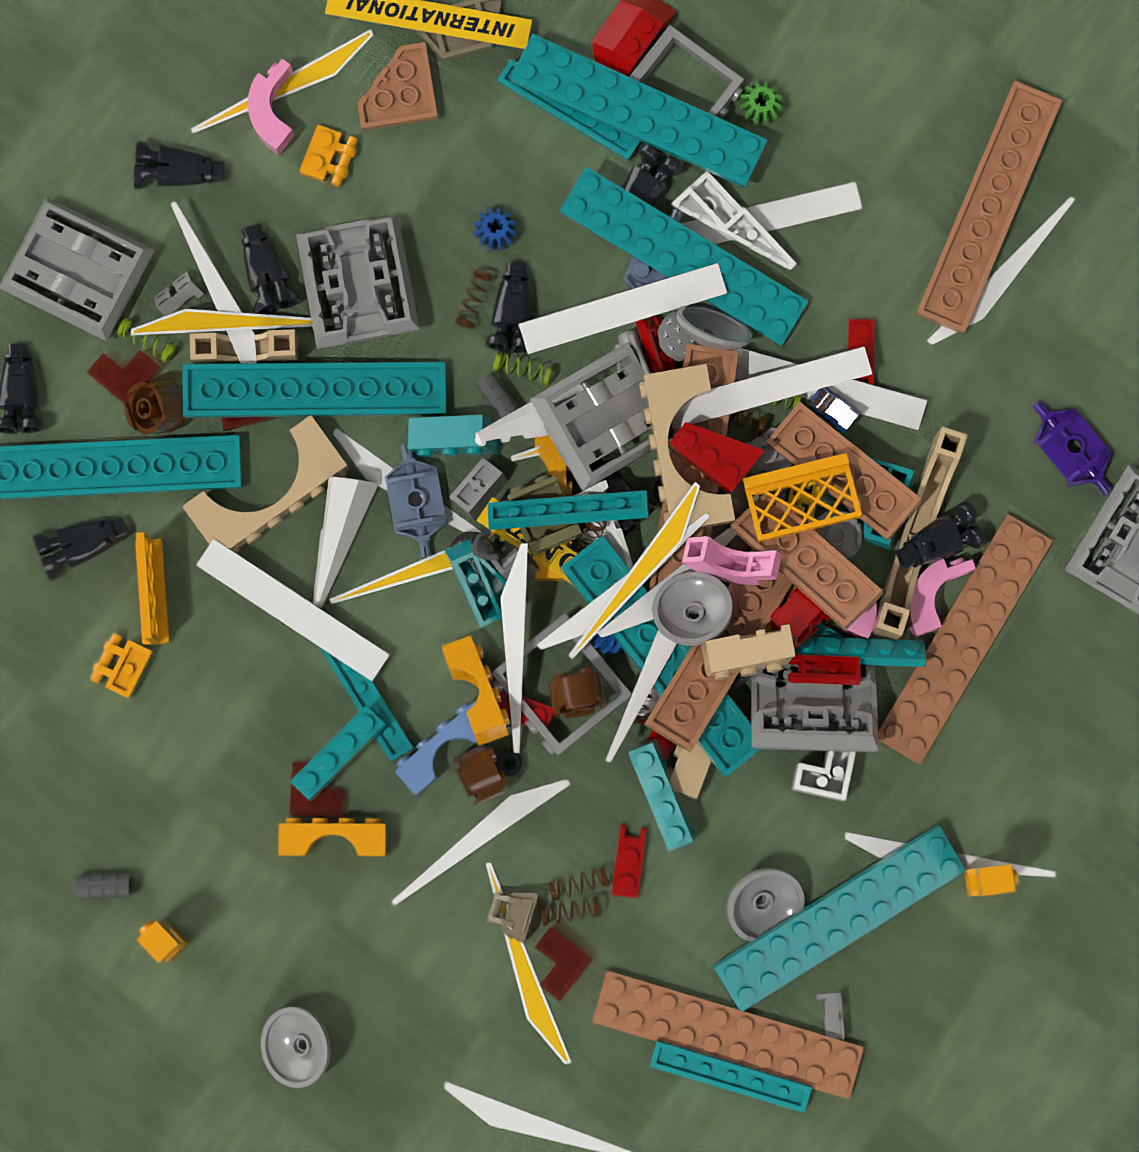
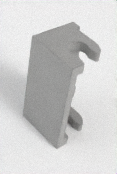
[449,458,507,520]

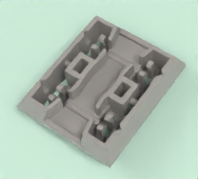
[0,197,155,341]
[296,214,420,350]
[530,343,674,491]
[1064,465,1139,615]
[751,663,878,753]

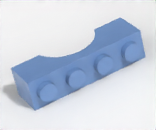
[394,701,477,796]

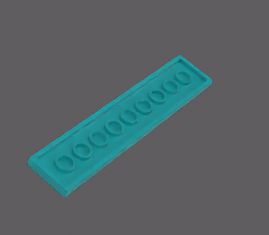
[510,33,767,188]
[559,166,809,346]
[183,362,446,418]
[0,435,242,500]
[560,535,761,778]
[713,825,965,1011]

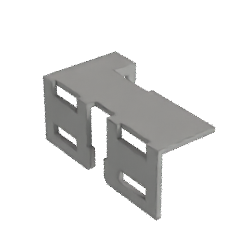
[153,271,204,316]
[816,993,845,1039]

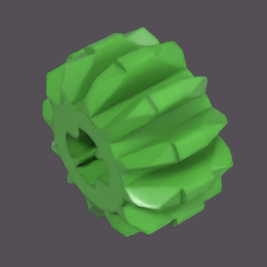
[740,81,783,125]

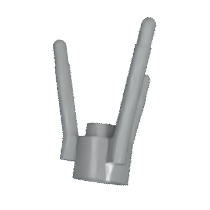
[614,330,652,380]

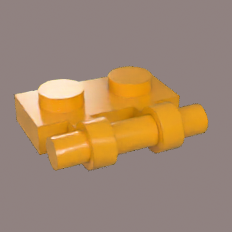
[299,124,358,187]
[90,633,153,699]

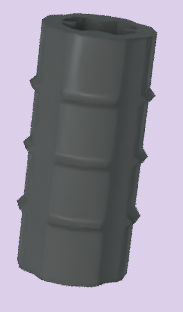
[475,372,520,420]
[75,873,132,900]

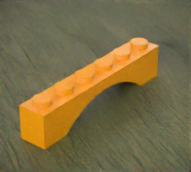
[535,435,572,581]

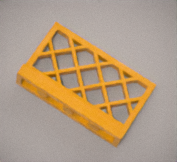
[743,453,862,543]
[135,532,170,645]

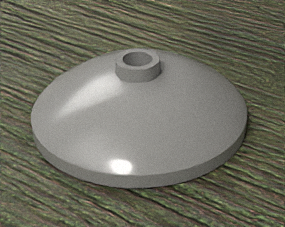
[676,305,752,350]
[652,572,733,646]
[727,868,804,942]
[261,1006,330,1088]

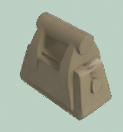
[486,892,539,943]

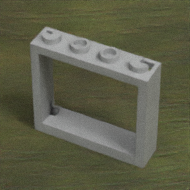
[629,25,744,166]
[491,613,632,756]

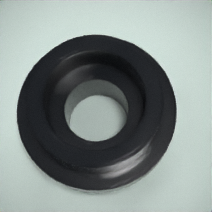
[496,750,522,777]

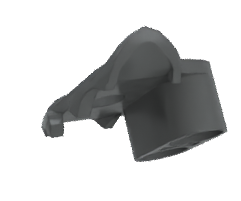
[472,529,540,580]

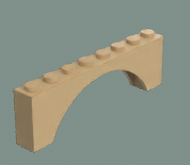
[871,426,967,640]

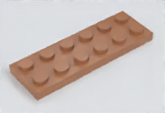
[766,402,922,541]
[731,492,883,631]

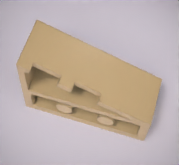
[701,624,795,680]

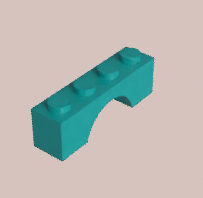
[290,705,387,801]
[628,739,697,851]

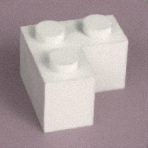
[791,751,856,802]

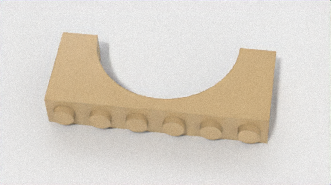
[639,364,735,529]
[182,415,349,554]

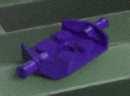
[1032,400,1113,496]

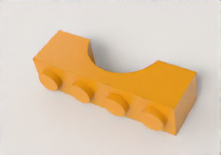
[441,635,510,746]
[278,818,387,856]
[964,864,1019,897]

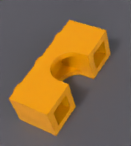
[136,920,189,963]

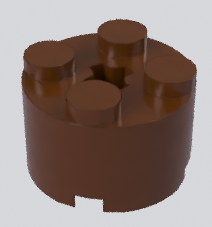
[124,381,186,435]
[548,667,607,719]
[453,745,509,807]

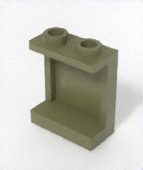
[507,474,581,557]

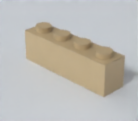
[668,699,734,800]

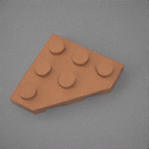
[357,42,438,131]

